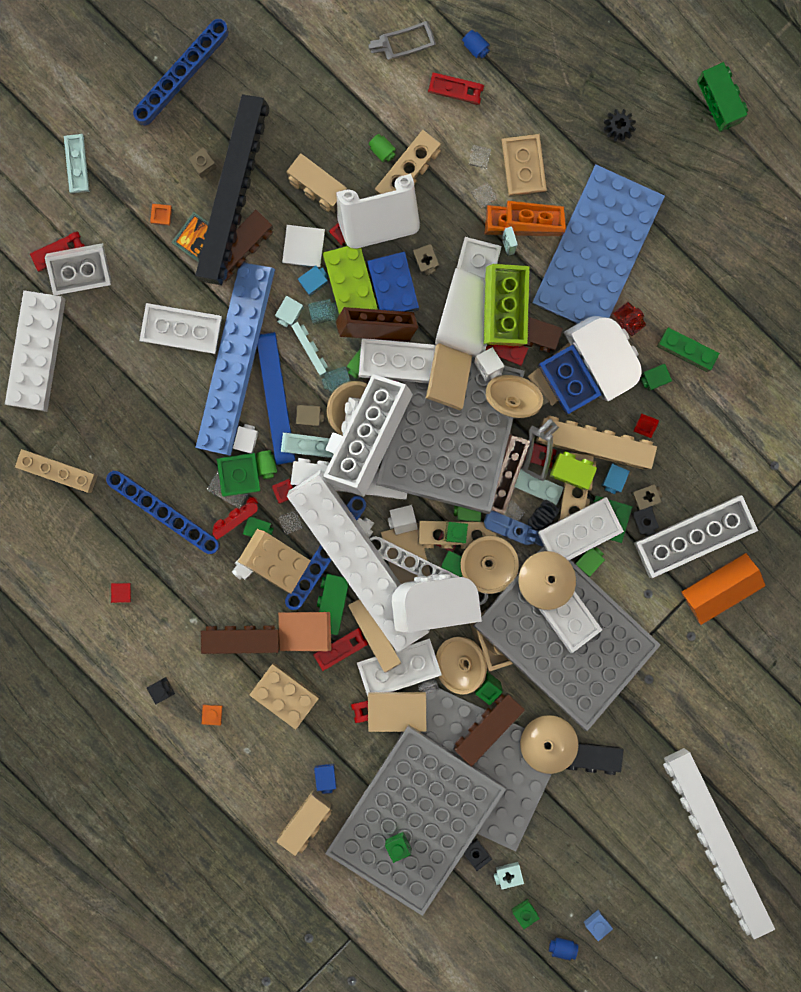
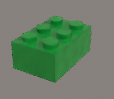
[697,62,748,132]

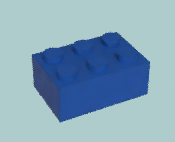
[367,252,419,312]
[538,345,602,415]

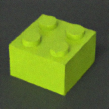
[549,452,597,491]

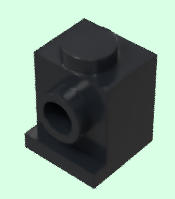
[631,506,659,537]
[147,677,175,705]
[464,838,492,871]

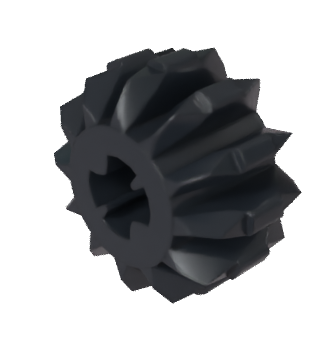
[603,109,636,142]
[528,500,559,531]

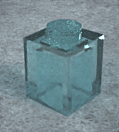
[308,299,338,325]
[322,366,350,393]

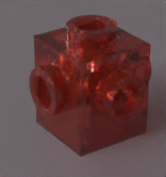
[613,302,646,337]

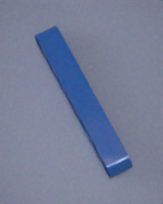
[133,19,229,126]
[257,332,296,465]
[106,471,220,554]
[285,496,366,610]

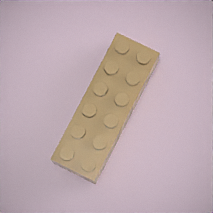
[536,416,657,471]

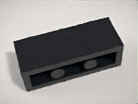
[566,742,624,775]

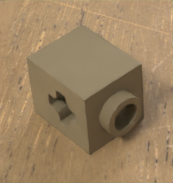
[188,147,217,179]
[413,244,439,276]
[296,405,324,427]
[631,484,663,511]

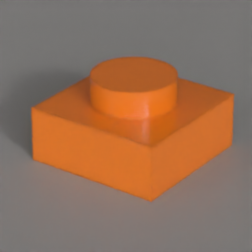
[150,204,172,226]
[202,704,223,725]

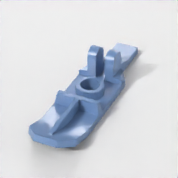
[484,511,543,546]

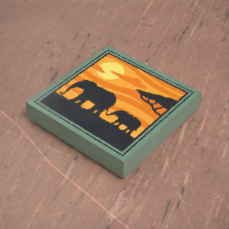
[171,212,209,262]

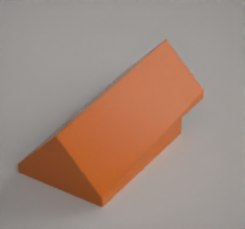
[484,201,566,236]
[681,553,765,625]

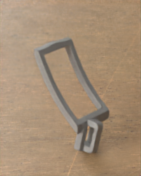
[368,21,436,60]
[523,419,559,481]

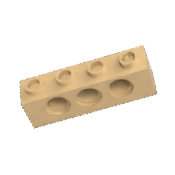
[375,130,441,195]
[15,449,98,493]
[558,452,596,521]
[418,521,496,549]

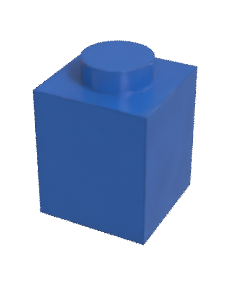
[314,764,337,794]

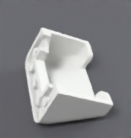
[336,174,420,248]
[435,268,487,358]

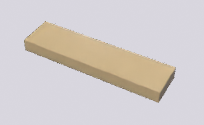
[348,599,402,673]

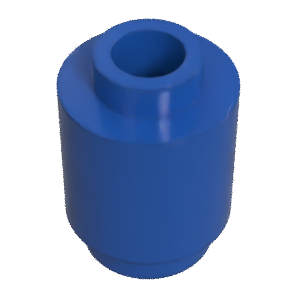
[462,30,490,59]
[549,937,578,961]

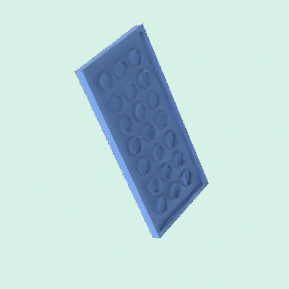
[532,164,665,324]

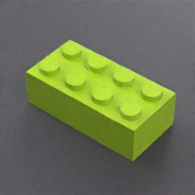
[323,246,378,315]
[484,264,530,346]

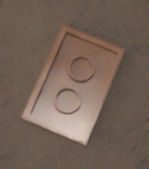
[278,612,331,651]

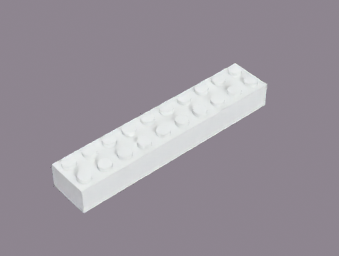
[287,470,430,653]
[663,748,775,939]

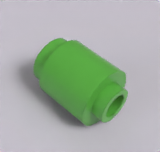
[368,134,396,162]
[256,450,277,480]

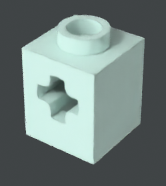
[275,296,304,328]
[494,862,524,889]

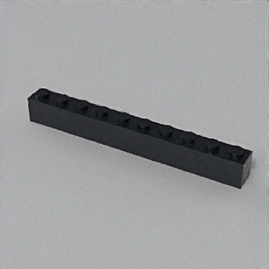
[195,94,269,286]

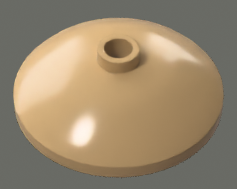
[486,375,543,418]
[327,381,368,436]
[461,536,519,594]
[518,551,576,610]
[436,636,487,694]
[520,715,579,774]

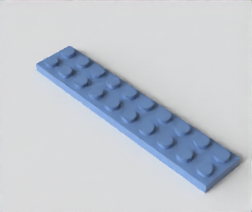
[195,263,275,456]

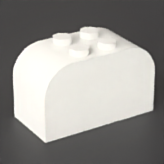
[564,316,642,401]
[392,574,482,633]

